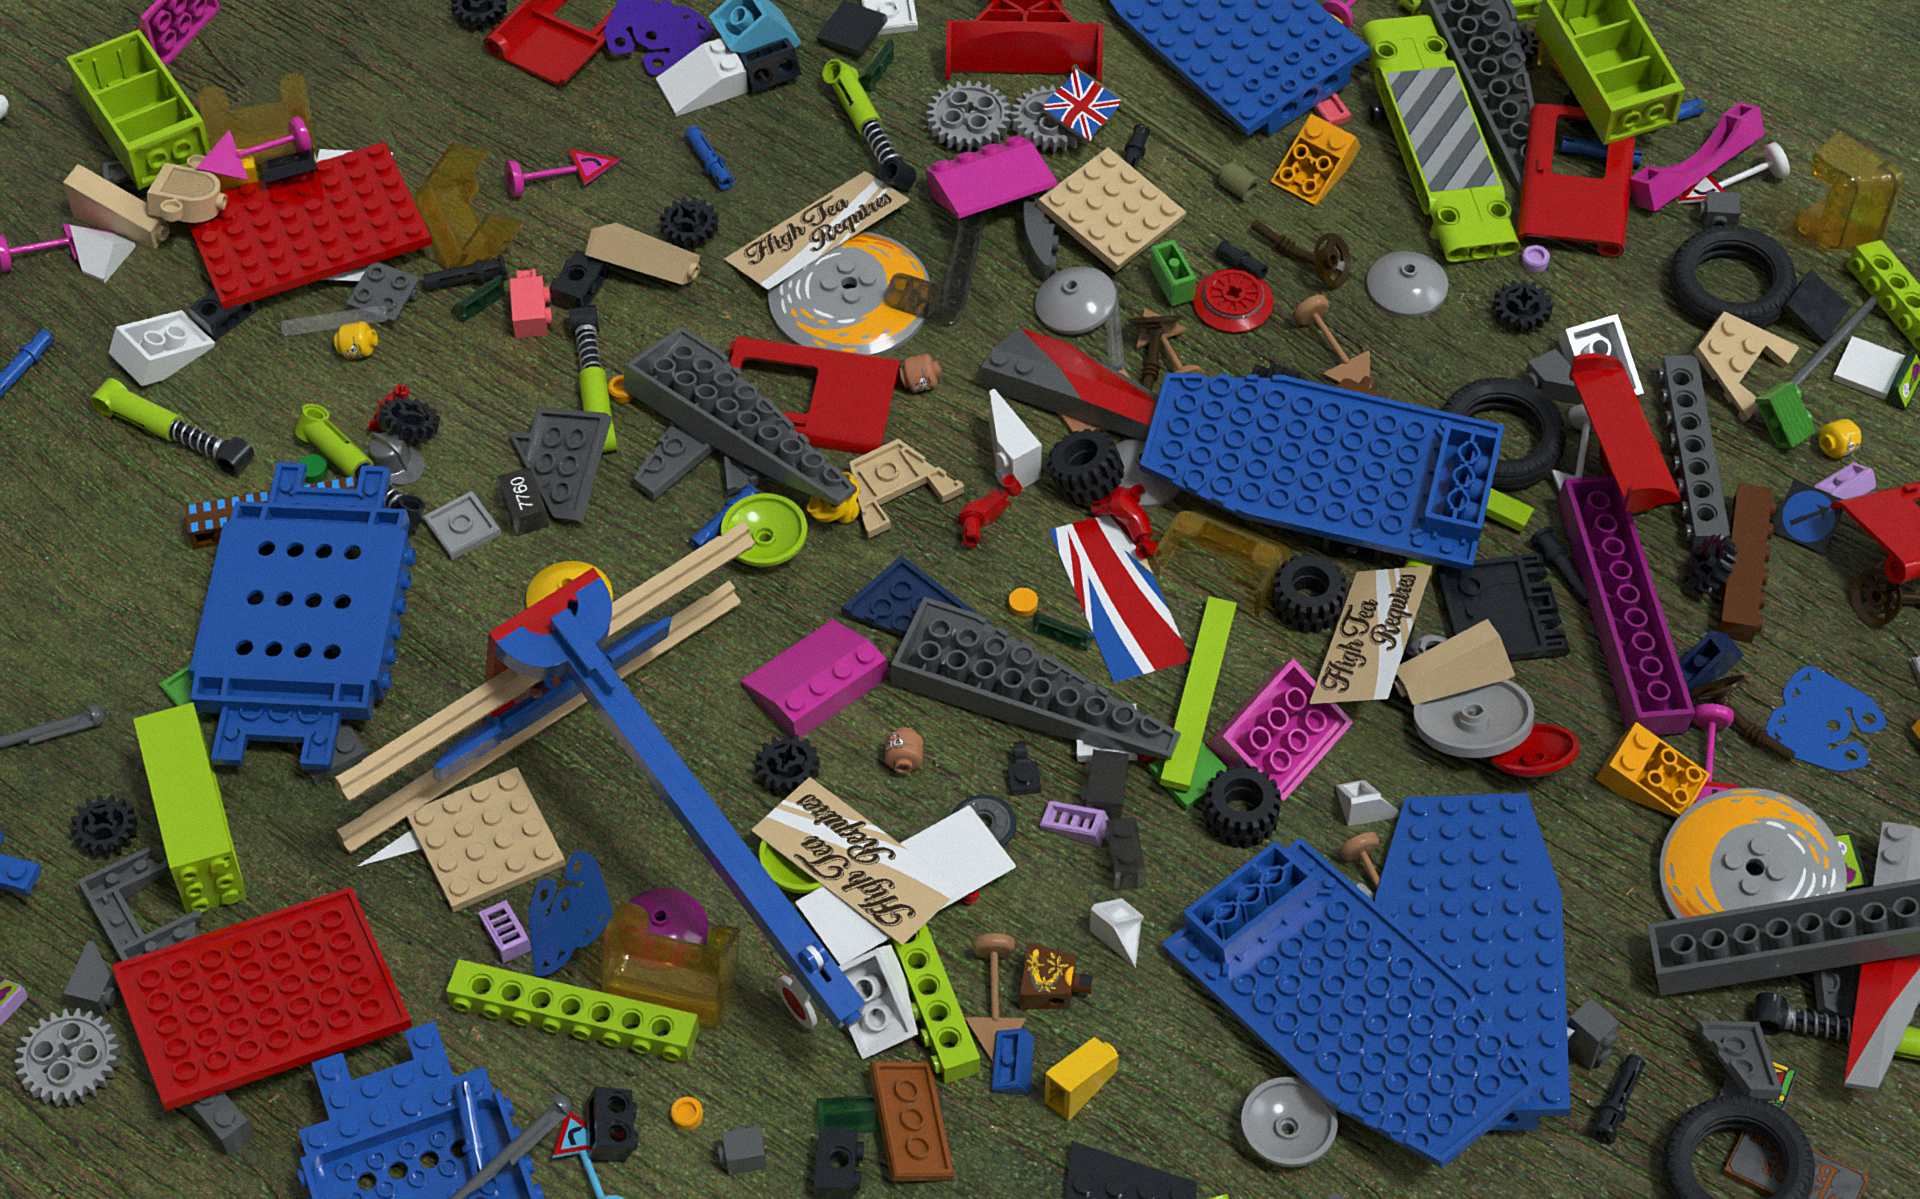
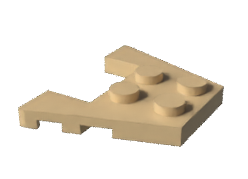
[1693,311,1799,422]
[849,439,964,538]

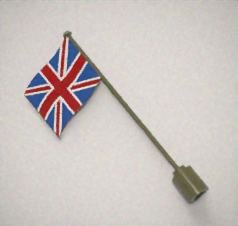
[1043,64,1260,201]

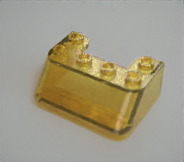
[197,71,316,164]
[1793,131,1904,250]
[601,901,741,1029]

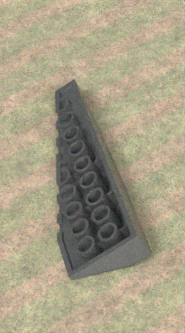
[1419,0,1543,195]
[624,326,857,506]
[891,597,1181,760]

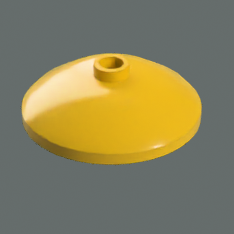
[526,561,613,608]

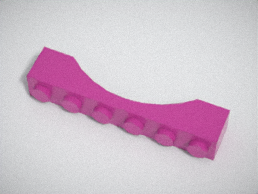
[1629,102,1765,212]

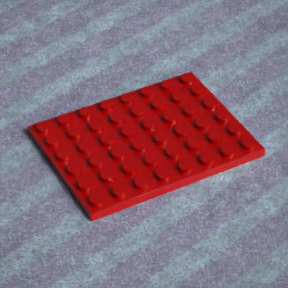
[187,142,433,309]
[111,886,412,1111]

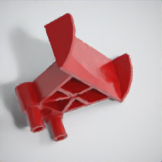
[946,0,1103,83]
[1569,353,1681,514]

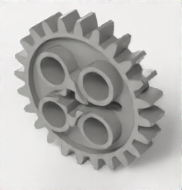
[926,80,1012,152]
[1011,85,1085,152]
[15,1008,121,1107]

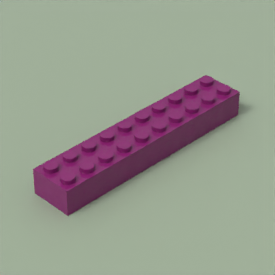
[1557,476,1695,735]

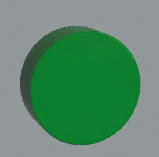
[299,454,328,483]

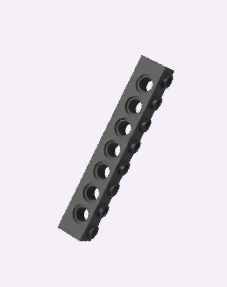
[1656,355,1730,553]

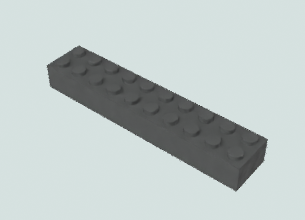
[1648,879,1920,996]

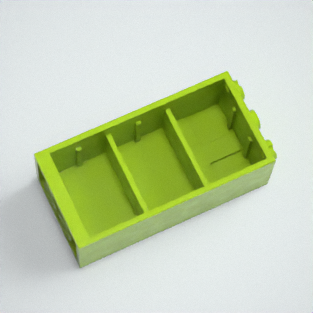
[1536,0,1685,145]
[66,29,210,190]
[133,702,247,914]

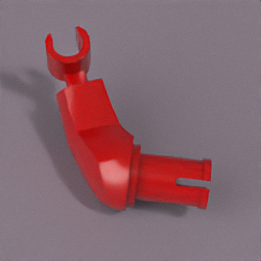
[958,474,1022,547]
[1091,492,1158,559]

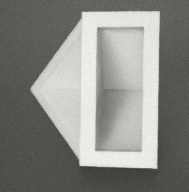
[70,225,136,283]
[1336,780,1400,826]
[1090,898,1144,968]

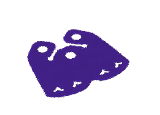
[605,0,713,75]

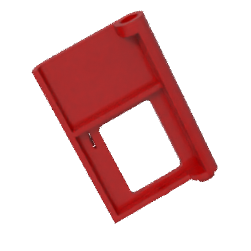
[483,0,615,86]
[1516,104,1636,258]
[729,336,902,455]
[1829,481,1920,584]

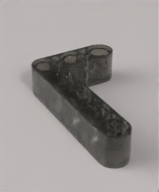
[884,212,985,326]

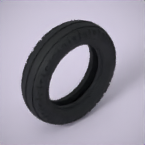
[1669,225,1797,329]
[1441,377,1567,491]
[1662,1095,1815,1199]

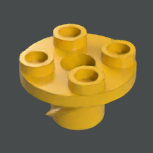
[807,472,860,524]

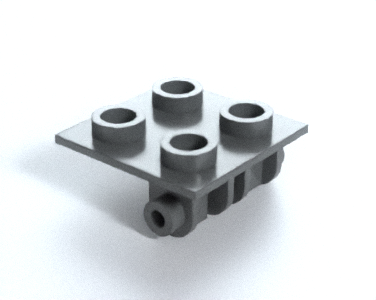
[346,262,420,322]

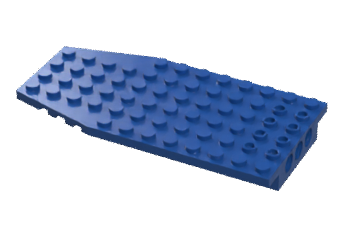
[1107,0,1370,136]
[1139,373,1505,571]
[1375,793,1571,1130]
[1162,837,1537,1169]

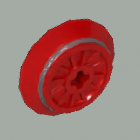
[1192,269,1274,333]

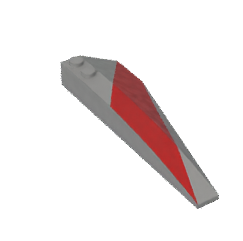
[1844,821,1920,1092]

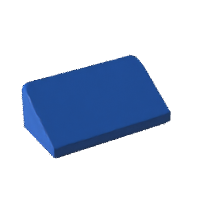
[992,1028,1034,1095]

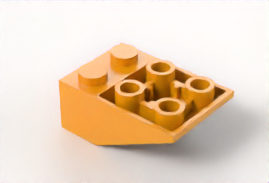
[1270,114,1361,206]
[1595,722,1710,818]

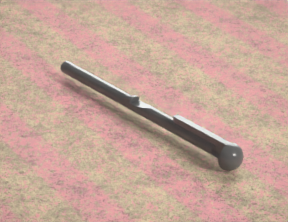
[1754,295,1878,425]
[0,704,105,748]
[450,1094,572,1199]

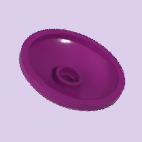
[616,888,709,972]

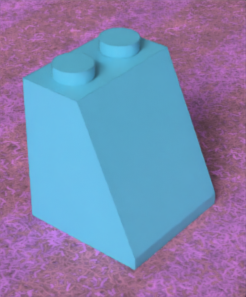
[709,0,802,53]

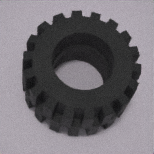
[1047,429,1124,504]
[1271,553,1347,633]
[1203,764,1281,848]

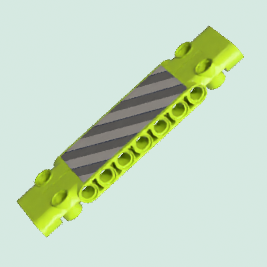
[1361,15,1520,262]

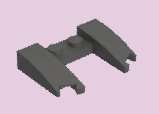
[77,847,202,962]

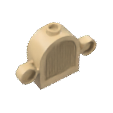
[147,155,227,223]

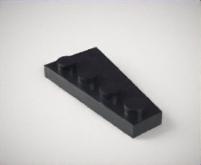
[1066,1141,1197,1199]

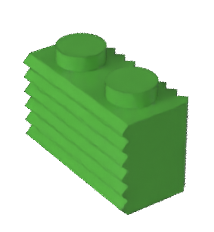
[1150,240,1197,306]
[1755,382,1816,448]

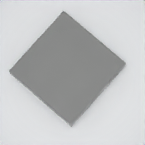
[422,491,501,561]

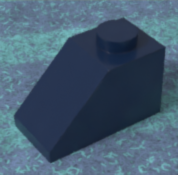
[1679,630,1744,692]

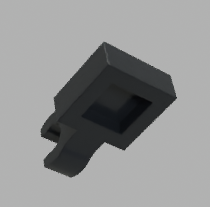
[1007,741,1041,796]

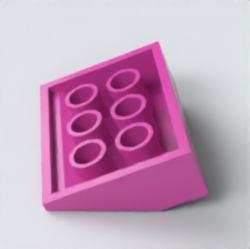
[135,0,220,67]
[925,136,1058,218]
[741,619,888,739]
[1207,658,1354,802]

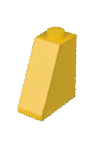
[1044,1037,1119,1121]

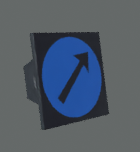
[1773,479,1843,554]

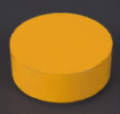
[608,375,634,403]
[1009,588,1038,617]
[671,1097,703,1130]

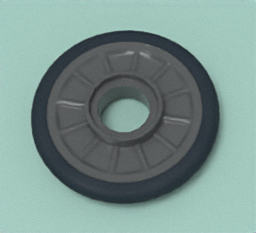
[952,795,1017,847]

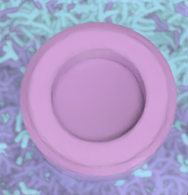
[1521,245,1550,272]

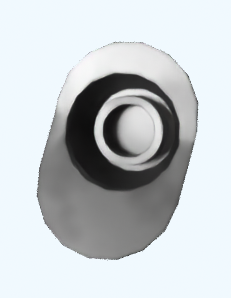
[364,432,425,486]

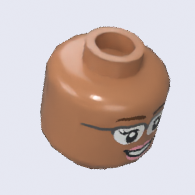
[900,353,942,393]
[884,727,924,774]

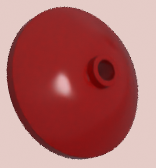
[1489,724,1580,778]

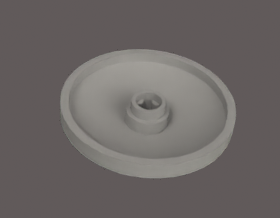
[1414,679,1534,758]

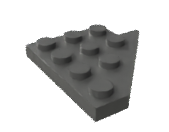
[510,407,612,524]

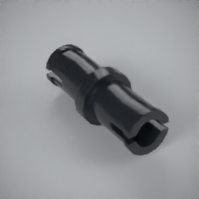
[1123,124,1150,171]
[1215,240,1269,281]

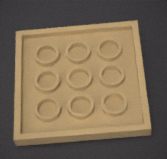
[1037,147,1187,272]
[407,767,566,913]

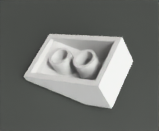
[656,37,748,117]
[109,310,215,386]
[1557,314,1644,395]
[989,389,1042,489]
[838,945,918,1060]

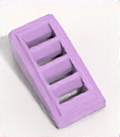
[1039,801,1109,847]
[478,900,532,963]

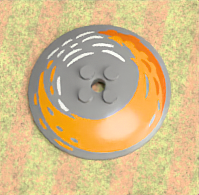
[768,231,931,356]
[1659,788,1847,919]

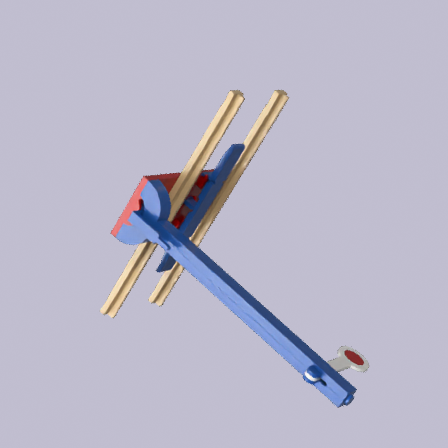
[335,520,866,1030]

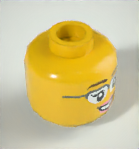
[334,321,378,359]
[1818,418,1861,459]

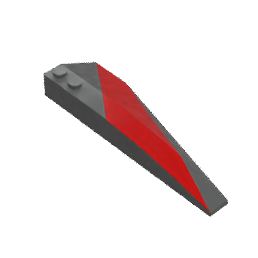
[981,327,1159,441]

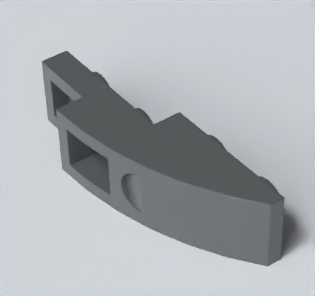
[1023,189,1059,282]

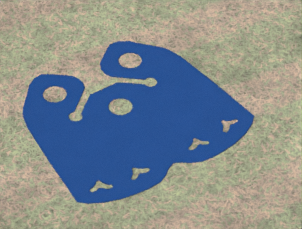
[1766,665,1887,771]
[529,850,613,977]

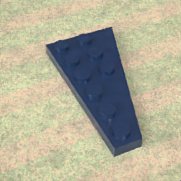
[841,555,995,637]

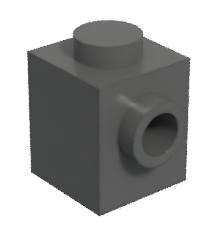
[1698,191,1740,229]
[717,1126,766,1175]

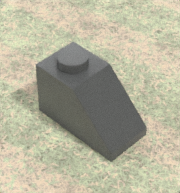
[1525,348,1583,405]
[63,940,117,1017]

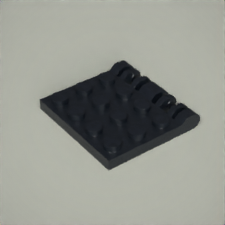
[1436,553,1570,661]

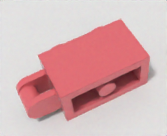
[510,269,553,338]

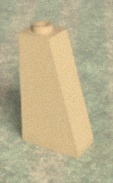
[63,164,170,249]
[585,222,700,285]
[1393,619,1515,705]

